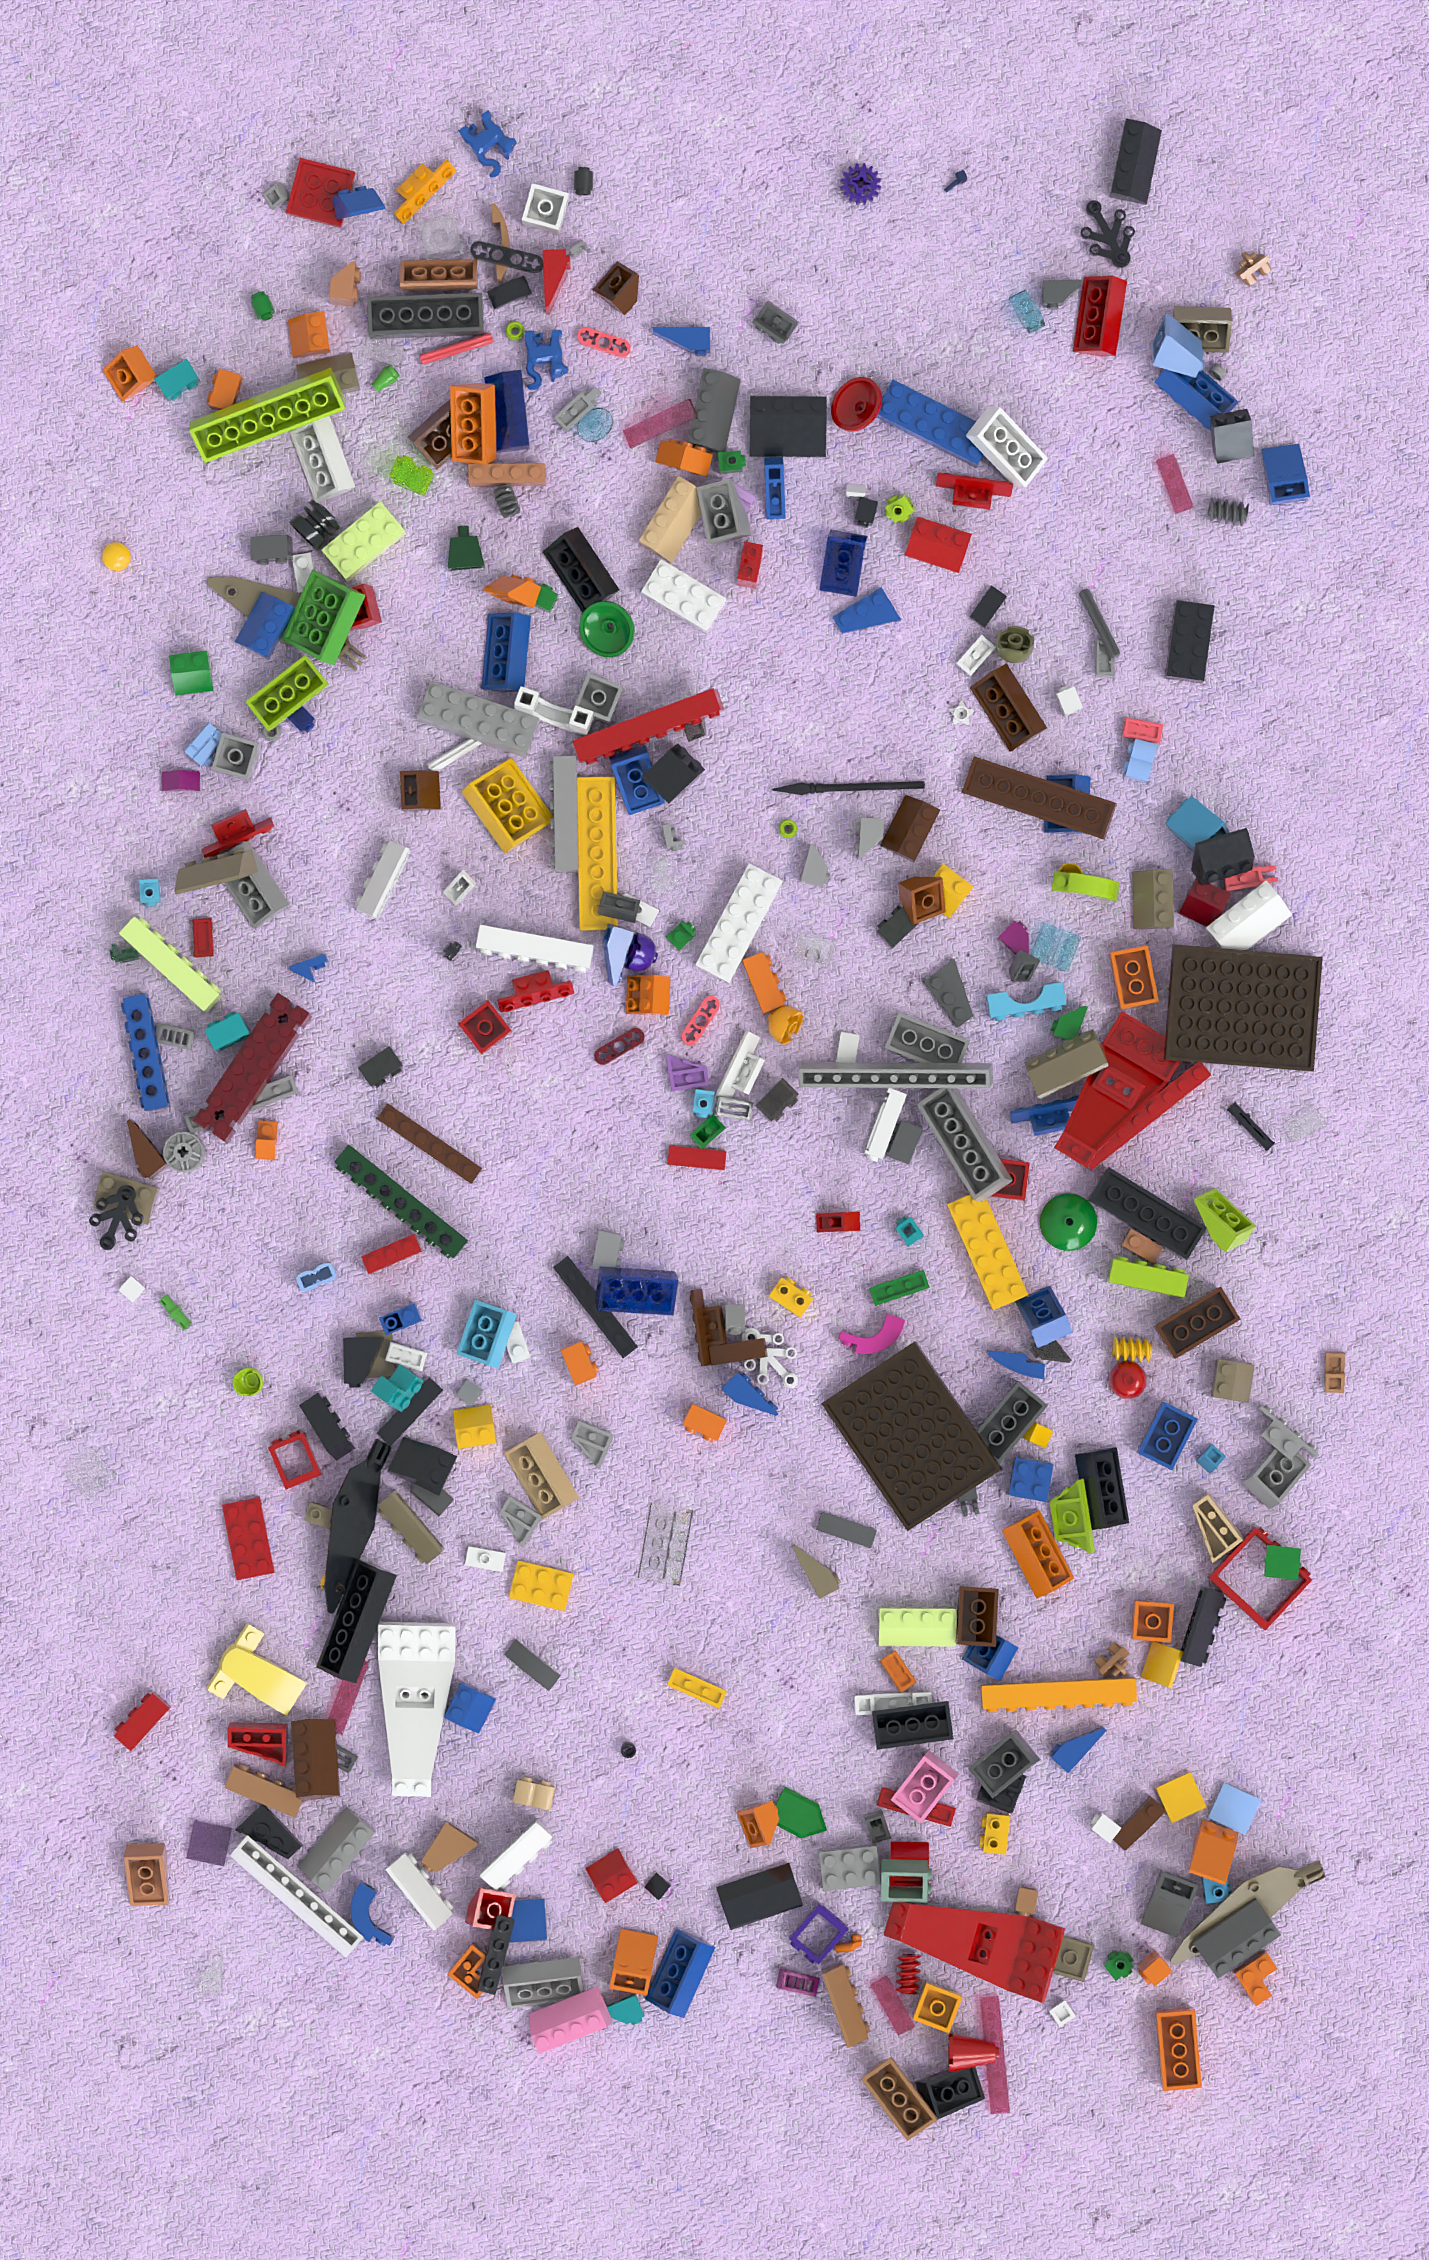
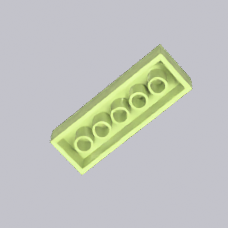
[119,916,223,1013]

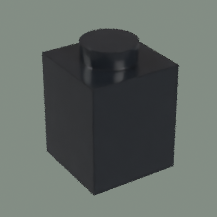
[854,497,878,528]

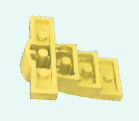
[206,1623,307,1716]

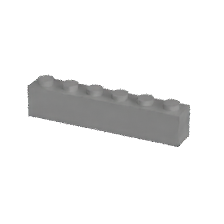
[549,756,578,873]

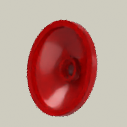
[831,377,882,432]

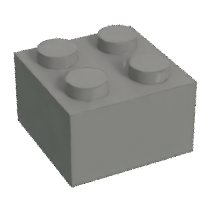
[573,673,623,725]

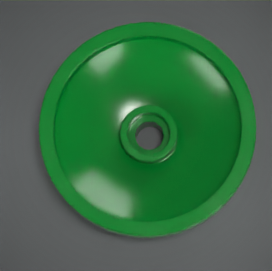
[579,601,635,657]
[1040,1193,1097,1251]

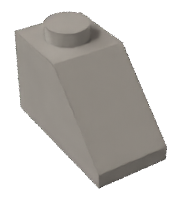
[801,844,830,888]

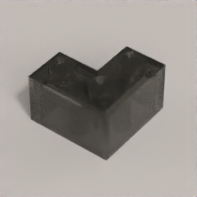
[755,1078,799,1122]

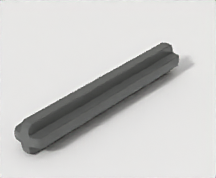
[1079,589,1120,658]

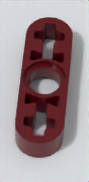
[594,1028,645,1065]

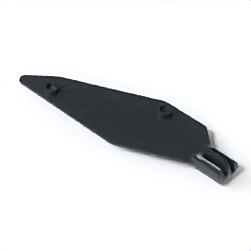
[324,1439,392,1614]

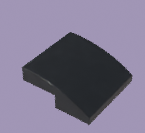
[976,1775,1026,1814]

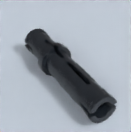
[1227,1101,1275,1151]

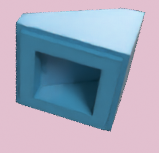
[1196,1444,1226,1473]

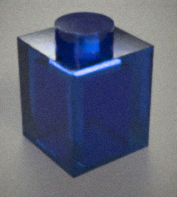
[287,706,316,734]

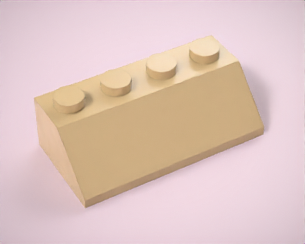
[639,476,702,564]
[504,1432,579,1520]

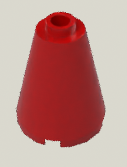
[948,2033,999,2072]

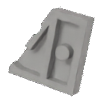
[571,1420,614,1469]
[500,1495,543,1547]

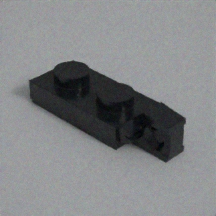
[443,941,462,961]

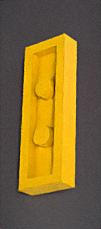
[667,1667,727,1709]

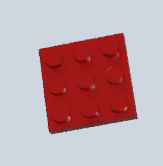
[286,158,356,228]

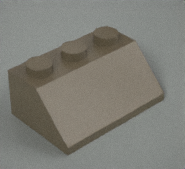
[1173,306,1232,353]
[296,353,360,394]
[1132,869,1174,929]
[93,1171,160,1225]

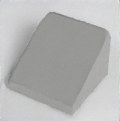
[262,182,290,210]
[456,1379,483,1406]

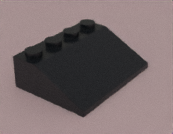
[750,396,827,457]

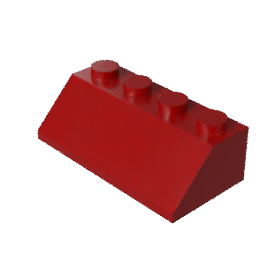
[1073,275,1127,356]

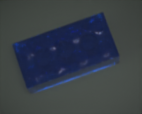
[595,1266,678,1316]

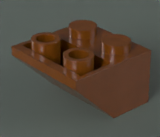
[400,770,441,812]

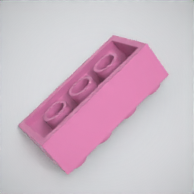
[529,1986,613,2054]

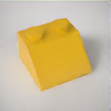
[933,864,973,918]
[453,1404,497,1449]

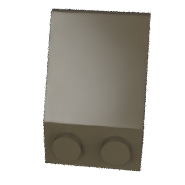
[792,1544,841,1599]

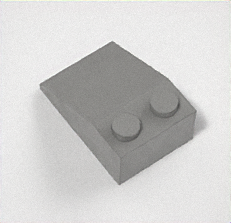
[697,479,751,544]
[1242,1448,1311,1509]

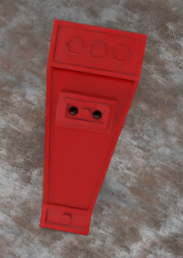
[1054,1011,1181,1168]

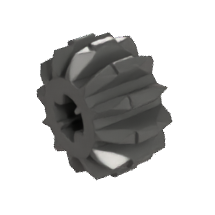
[494,484,520,518]

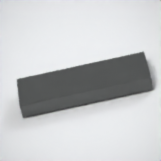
[816,1512,877,1548]

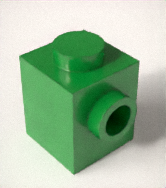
[535,583,559,613]

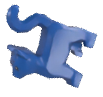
[458,110,517,178]
[525,330,569,390]

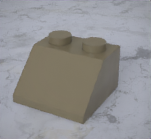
[1211,1359,1255,1403]

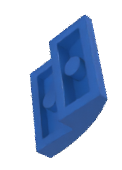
[509,1899,547,1943]

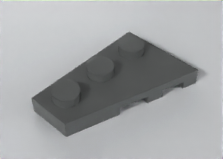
[924,959,973,1028]

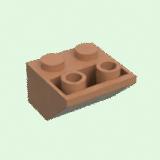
[329,261,361,307]

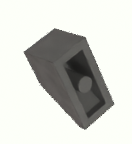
[1042,280,1082,310]

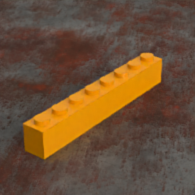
[981,1677,1137,1712]

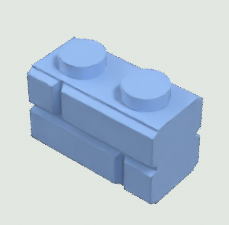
[184,722,222,768]

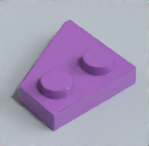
[666,1054,710,1092]

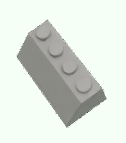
[224,841,290,929]
[298,1807,376,1893]
[503,1957,584,2009]

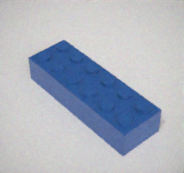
[876,379,984,468]

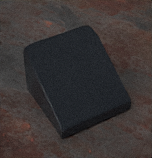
[644,1872,671,1900]

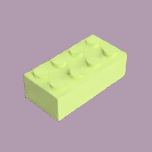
[322,501,406,582]

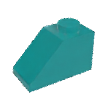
[606,1993,645,2025]

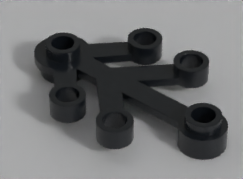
[1080,200,1135,268]
[89,1185,144,1250]

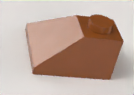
[898,877,946,924]

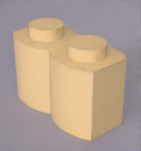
[513,1776,555,1810]

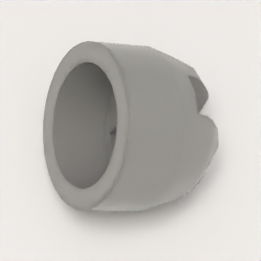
[1209,364,1226,381]

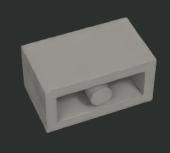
[592,1231,625,1273]

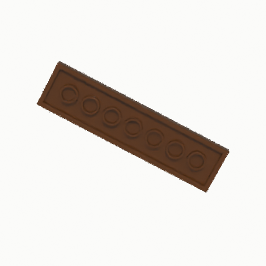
[961,756,1117,840]

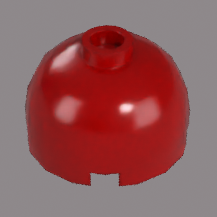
[1108,1361,1147,1399]

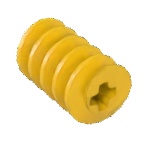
[1112,1337,1152,1362]

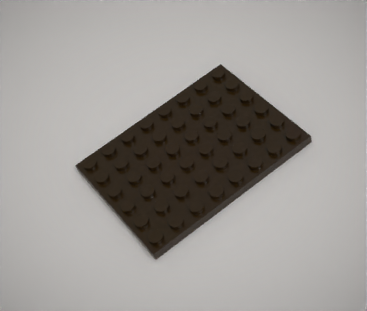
[1164,944,1323,1072]
[821,1341,1002,1531]

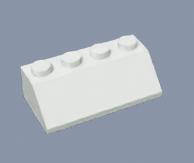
[290,416,355,503]
[355,840,411,921]
[1206,881,1292,950]
[480,1819,553,1890]
[386,1852,454,1931]

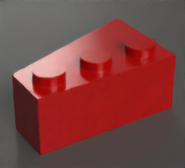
[227,1722,288,1767]

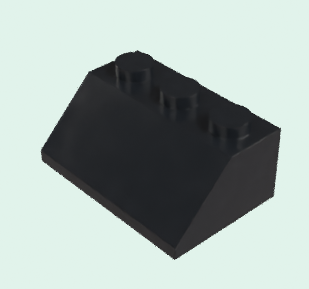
[1191,828,1255,885]

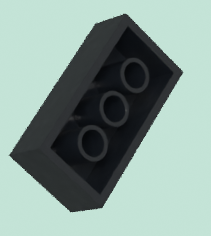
[1164,600,1215,684]

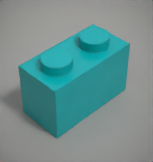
[154,358,200,401]

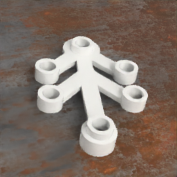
[742,1328,798,1388]

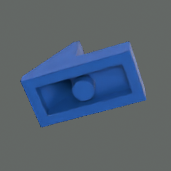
[289,954,329,983]

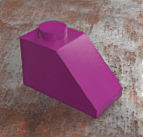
[998,920,1029,955]

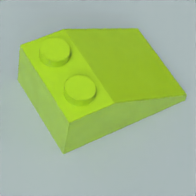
[1194,1188,1256,1252]

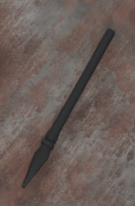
[772,781,925,795]

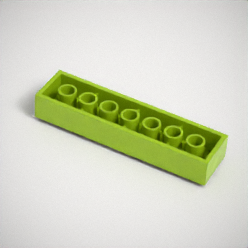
[189,368,346,463]

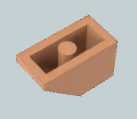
[1120,1229,1163,1264]

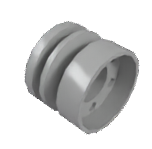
[163,1132,206,1173]

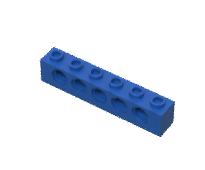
[121,994,171,1112]

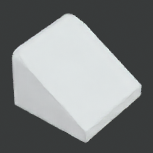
[846,484,866,499]

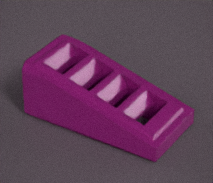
[776,1968,820,1997]

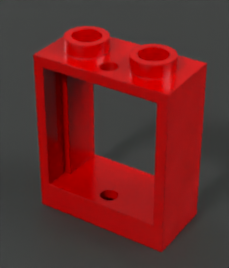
[737,541,763,589]
[268,1430,323,1490]

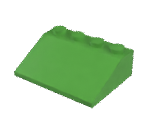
[282,569,365,665]

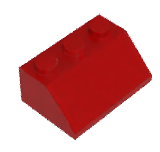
[905,516,972,573]

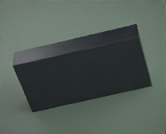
[970,585,1007,628]

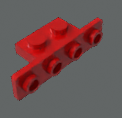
[936,472,1013,510]
[201,809,274,858]
[497,970,574,1013]

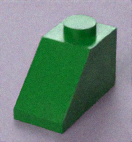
[1051,1006,1088,1041]

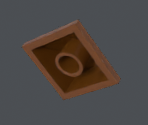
[592,261,639,315]

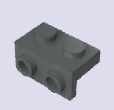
[752,301,799,344]

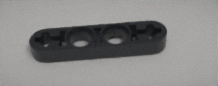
[470,241,543,273]

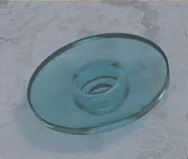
[577,408,613,442]

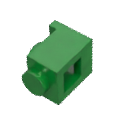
[718,450,746,474]

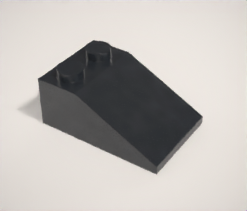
[641,743,705,804]
[387,1437,457,1495]
[915,2067,985,2119]

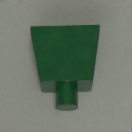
[448,526,485,571]

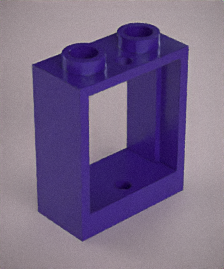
[789,1902,849,1964]

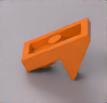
[256,1120,278,1160]

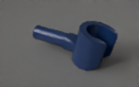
[944,170,967,193]

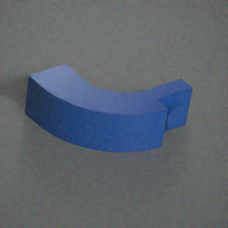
[351,1881,395,1946]

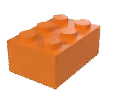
[1108,945,1159,1010]

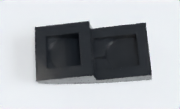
[487,276,532,309]

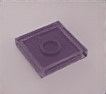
[186,1820,232,1866]

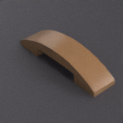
[491,203,510,283]

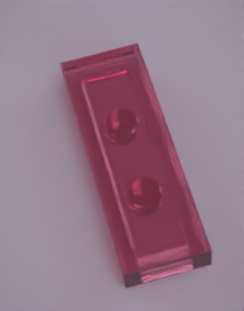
[1156,454,1194,515]
[870,1975,915,2036]

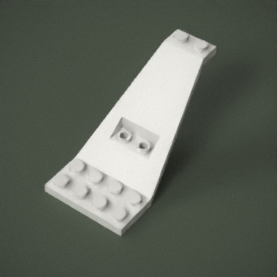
[378,1622,456,1797]

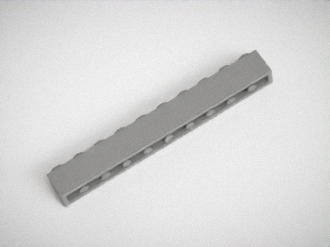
[798,1062,993,1088]

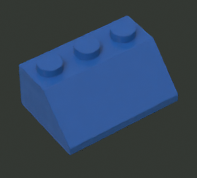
[235,592,295,660]
[1044,774,1091,834]

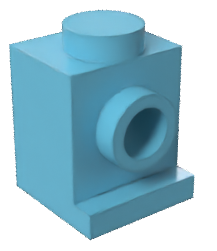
[139,878,161,907]
[693,1089,715,1118]

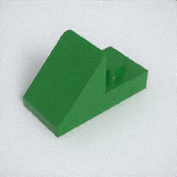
[689,1114,726,1149]

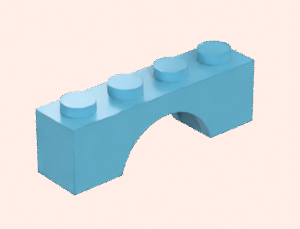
[986,982,1067,1021]

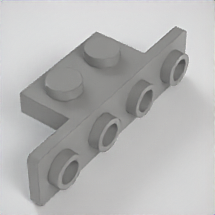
[1256,1405,1320,1460]

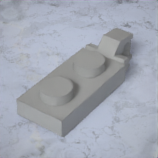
[554,387,602,433]

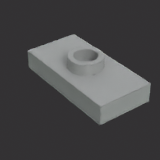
[1095,639,1115,678]

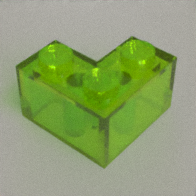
[389,455,435,497]

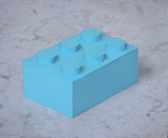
[456,1300,517,1369]

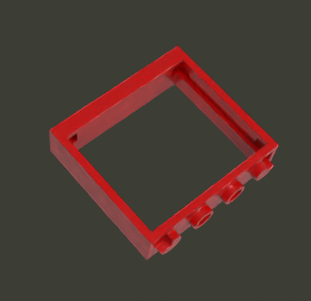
[1207,1527,1312,1631]

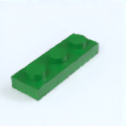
[869,1270,930,1306]

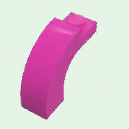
[838,1314,905,1354]

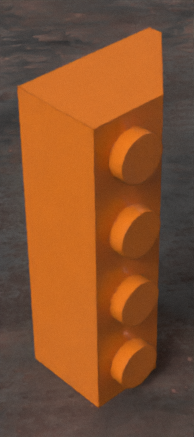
[450,383,497,465]
[1002,1510,1074,1599]

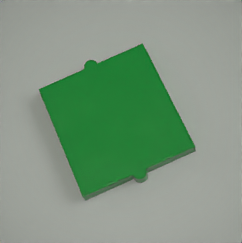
[1264,1545,1301,1580]

